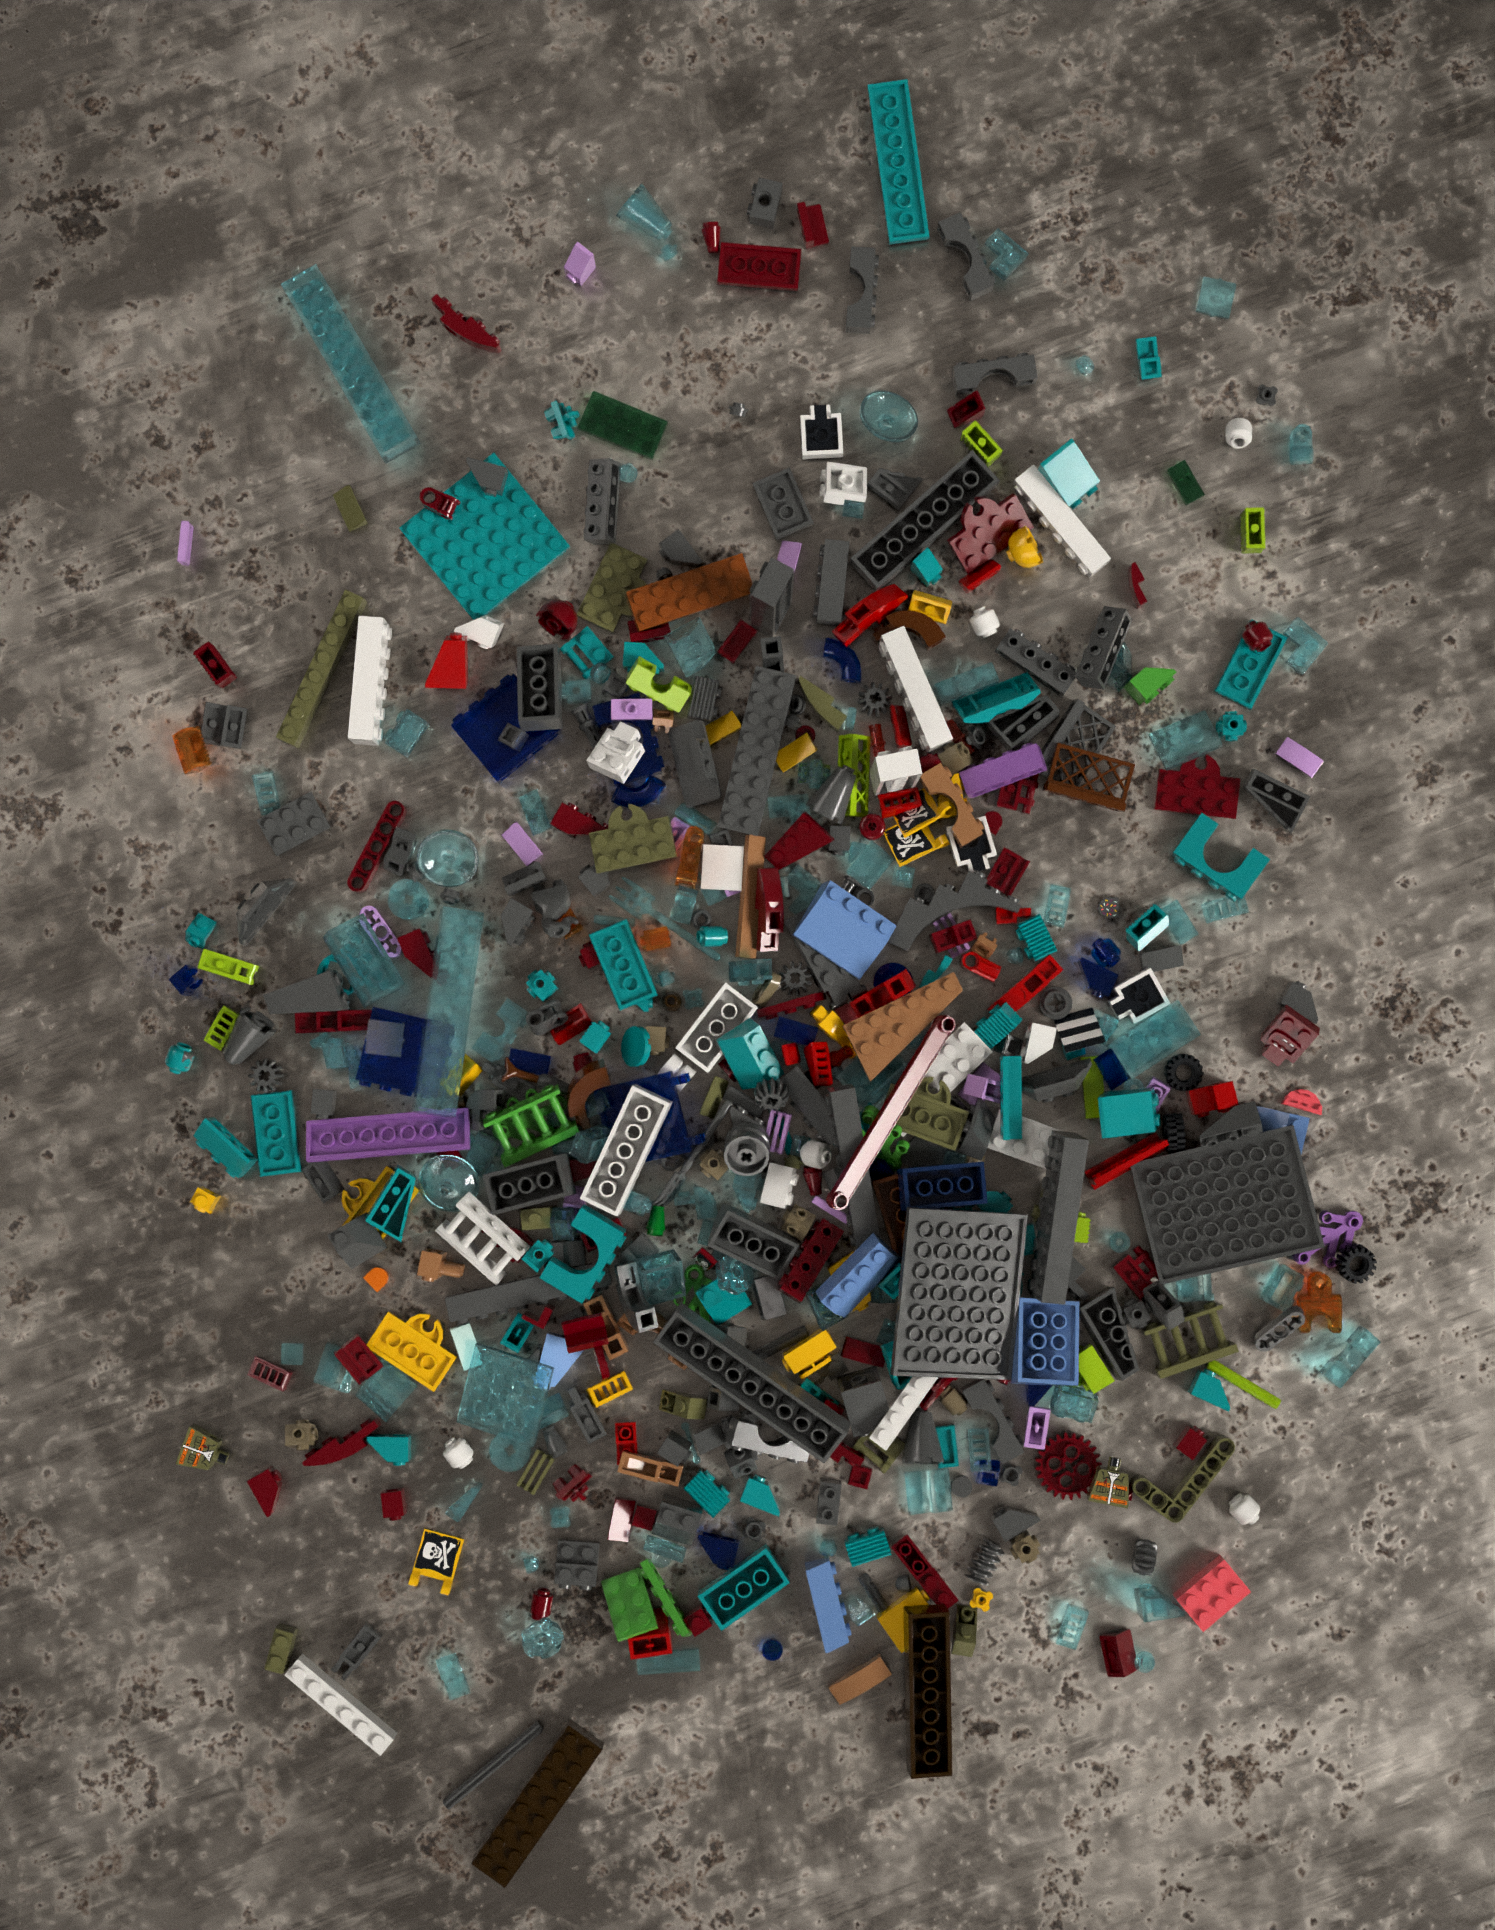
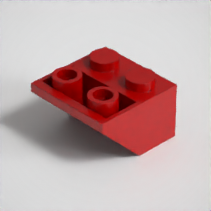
[628,1607,673,1660]

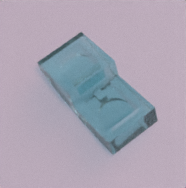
[436,1653,471,1701]

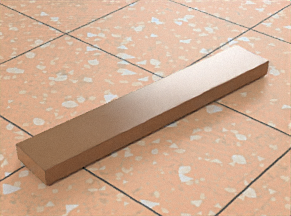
[735,835,766,959]

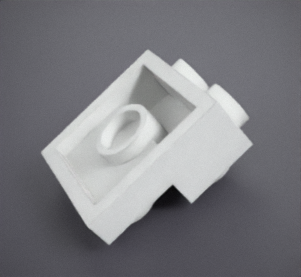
[819,462,867,505]

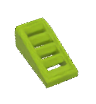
[204,1005,239,1051]

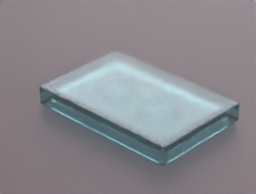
[1148,710,1223,771]

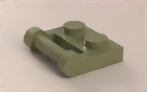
[852,1432,905,1474]

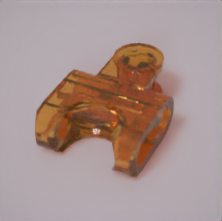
[675,826,704,890]
[1297,1271,1342,1334]

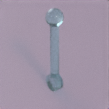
[681,1422,701,1464]

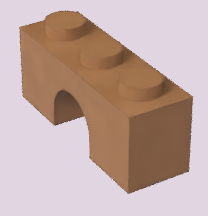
[583,1293,629,1360]

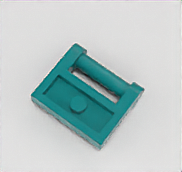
[560,626,614,681]

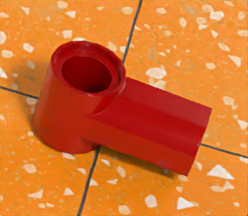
[959,952,1001,983]

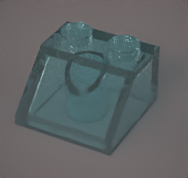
[663,617,717,678]
[1134,1583,1185,1622]

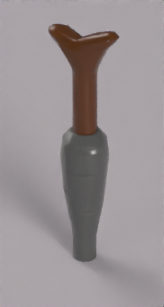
[501,1057,569,1095]

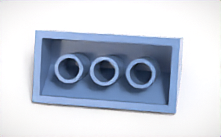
[816,1232,902,1317]
[805,1557,852,1653]

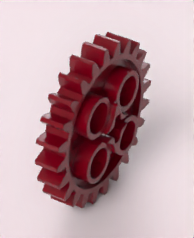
[1034,1431,1102,1500]

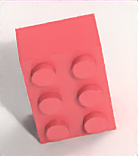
[1172,1555,1251,1632]

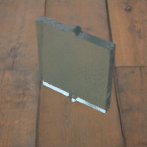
[1196,277,1236,319]

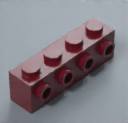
[778,1218,844,1303]

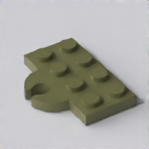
[577,544,648,633]
[589,804,677,874]
[883,1077,969,1151]

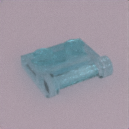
[1176,1273,1214,1302]
[313,1342,352,1393]

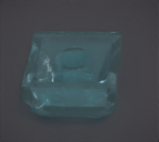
[806,1281,849,1331]

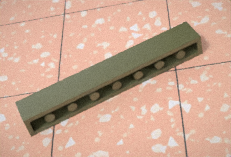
[276,589,367,749]

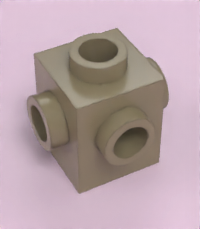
[699,1148,728,1180]
[781,1204,816,1241]
[285,1420,318,1451]
[1009,1531,1041,1563]

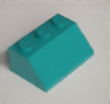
[716,1018,785,1090]
[193,1117,258,1178]

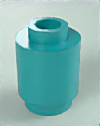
[696,926,728,947]

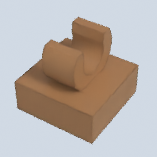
[652,709,674,733]
[970,932,998,960]

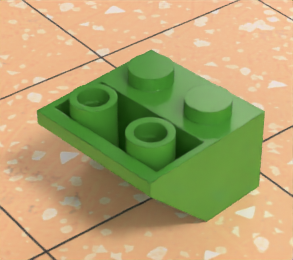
[1123,667,1176,706]

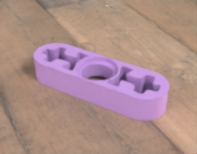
[360,906,402,958]

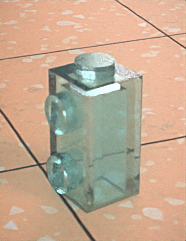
[728,959,772,986]

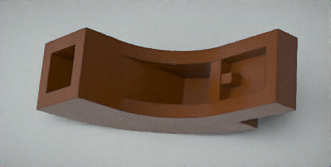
[872,611,946,651]
[567,1059,611,1133]

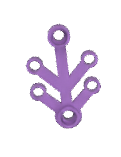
[1292,1210,1363,1268]

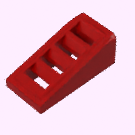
[878,787,922,819]
[803,1042,833,1086]
[781,1043,801,1066]

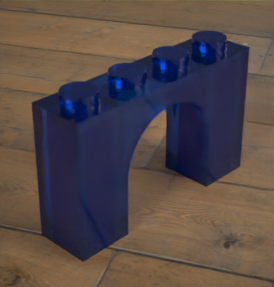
[592,693,665,787]

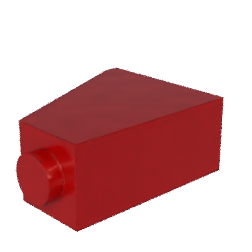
[425,632,468,689]

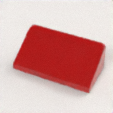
[959,559,1001,594]
[889,705,912,748]
[550,1003,592,1045]

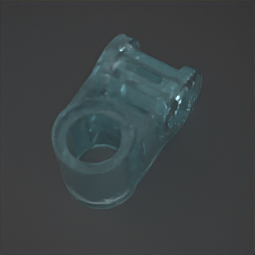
[1289,424,1314,465]

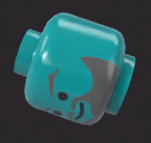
[165,1042,195,1074]

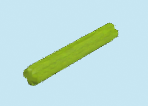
[1206,1360,1281,1409]

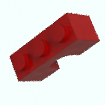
[849,969,916,1018]

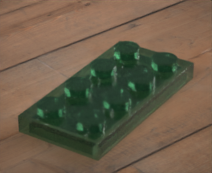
[577,391,668,460]

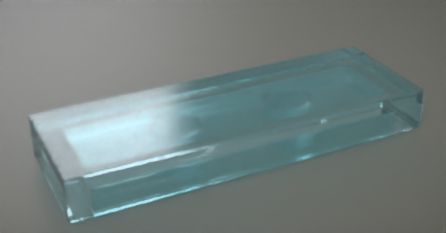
[637,1648,700,1675]

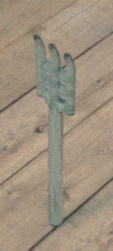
[609,877,721,961]

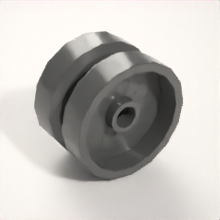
[724,1122,770,1176]

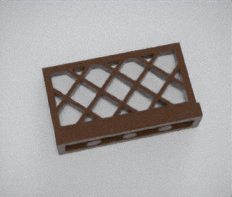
[1042,743,1135,812]

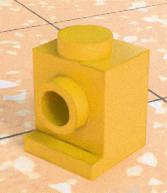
[190,1186,221,1214]

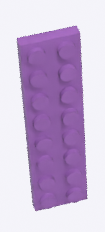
[306,1108,470,1163]

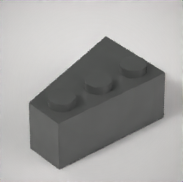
[986,695,1060,751]
[1243,769,1311,834]

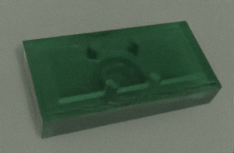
[1166,460,1205,506]

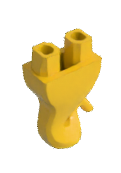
[809,1005,856,1059]

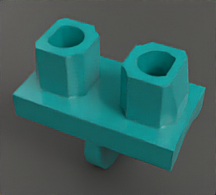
[544,400,580,440]

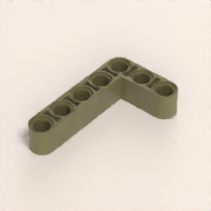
[1130,1435,1235,1523]

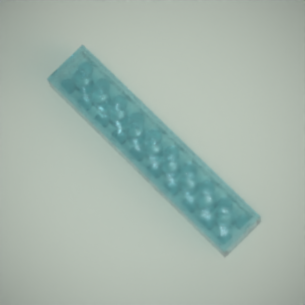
[281,264,421,464]
[412,906,484,1118]

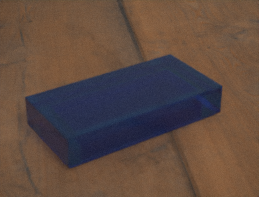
[509,1048,552,1075]
[1093,1048,1128,1091]

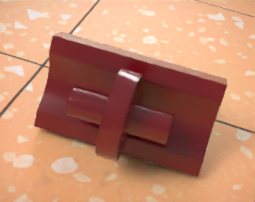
[553,1464,593,1502]

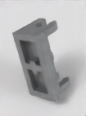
[751,1275,786,1320]

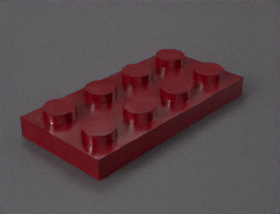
[717,242,801,291]

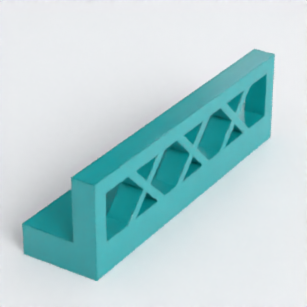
[1000,1056,1022,1140]

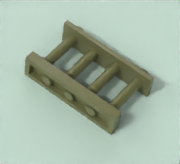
[1141,1301,1239,1379]

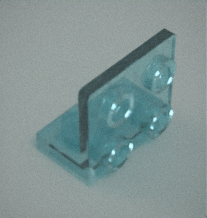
[355,1360,417,1422]

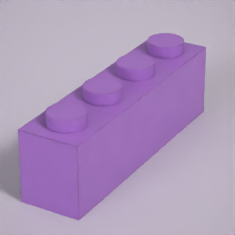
[959,743,1048,799]

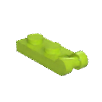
[197,949,259,985]

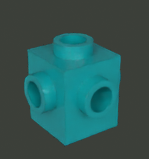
[1216,711,1247,741]
[526,970,559,1002]

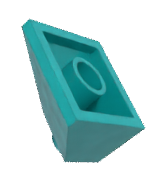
[695,1269,753,1325]

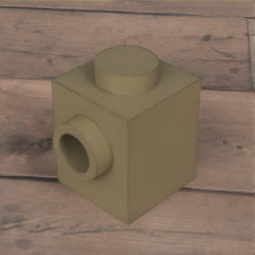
[938,741,974,775]
[645,1026,670,1056]

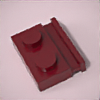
[986,847,1030,896]
[333,1334,383,1385]

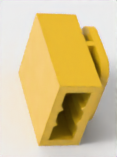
[782,1326,837,1379]

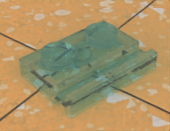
[846,840,895,890]

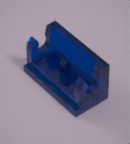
[169,965,204,996]

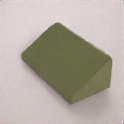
[333,485,368,532]
[699,1076,729,1119]

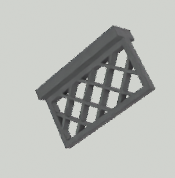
[1039,699,1116,786]

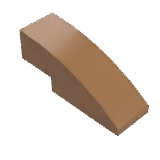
[617,1451,684,1487]
[828,1653,892,1705]

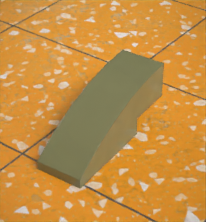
[798,676,847,733]

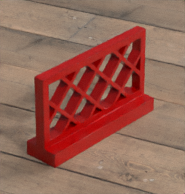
[1084,1132,1169,1190]

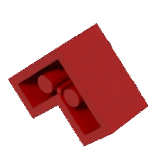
[1185,1081,1239,1118]

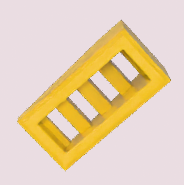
[586,1371,633,1408]

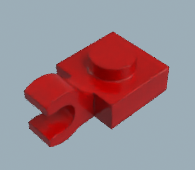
[996,907,1031,925]

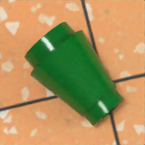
[645,1206,666,1237]

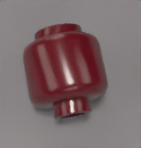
[1242,620,1273,652]
[859,814,886,841]

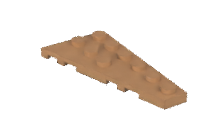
[842,972,963,1082]

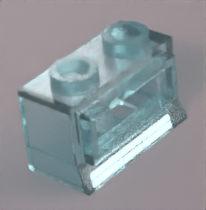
[1259,1263,1305,1312]

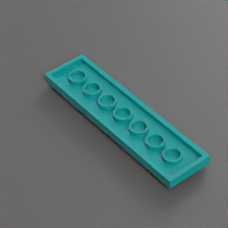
[867,79,930,245]

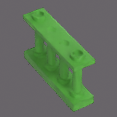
[483,1084,580,1167]

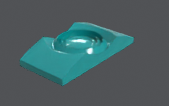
[952,672,1041,723]

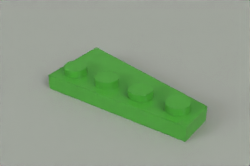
[640,1559,692,1637]

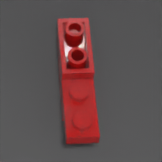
[832,584,908,647]
[987,955,1063,1012]

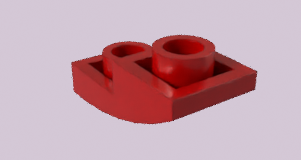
[615,1422,638,1465]

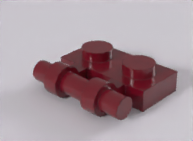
[996,774,1039,814]
[1112,1245,1159,1299]

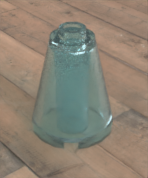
[616,183,673,241]

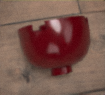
[536,599,578,640]

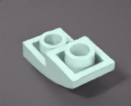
[450,1322,483,1371]

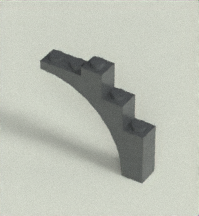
[888,870,1021,951]

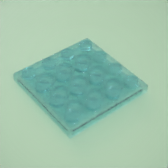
[456,1343,554,1447]

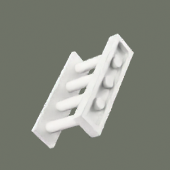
[435,1192,530,1286]

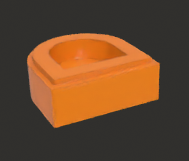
[363,1267,389,1292]

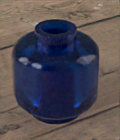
[1090,938,1121,969]

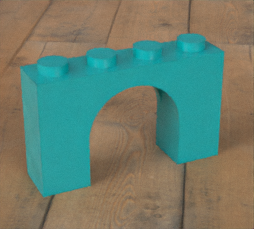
[1172,813,1270,902]
[539,1204,627,1304]

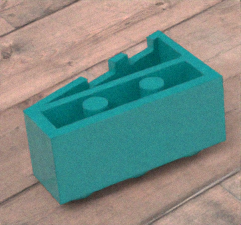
[365,1165,416,1242]

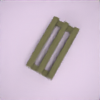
[516,1448,555,1495]

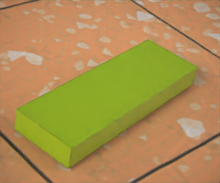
[1080,1056,1104,1119]

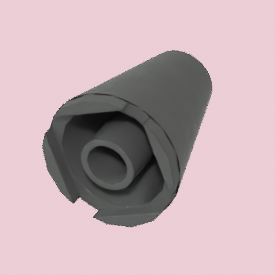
[806,765,856,824]
[223,1007,277,1065]
[902,1408,944,1464]

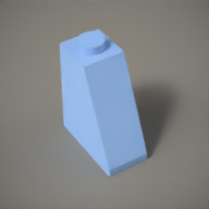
[534,1332,584,1389]

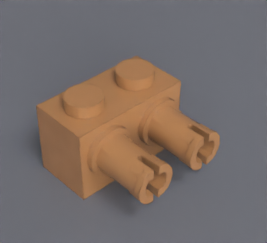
[417,1248,465,1282]

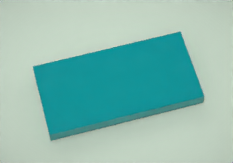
[1214,619,1288,710]
[588,919,658,1011]
[250,1090,302,1177]

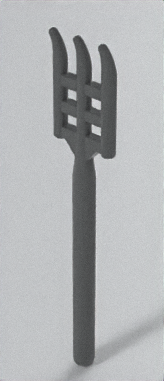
[652,1100,732,1207]

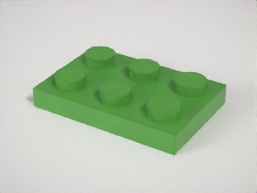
[601,1567,658,1642]

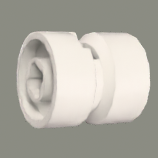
[658,1054,696,1092]

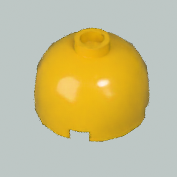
[1006,526,1044,568]

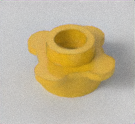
[970,1588,993,1612]

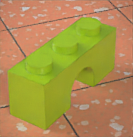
[625,656,692,713]

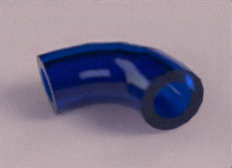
[823,637,862,683]
[611,775,666,808]

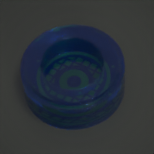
[762,1638,783,1661]

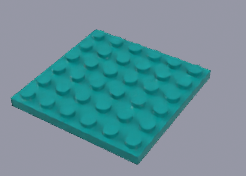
[399,452,571,620]

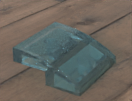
[904,1468,953,1515]

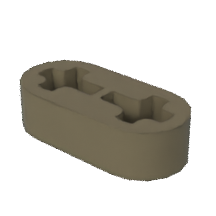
[752,971,781,1007]

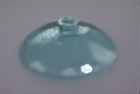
[859,391,918,442]
[417,830,479,887]
[418,1155,480,1212]

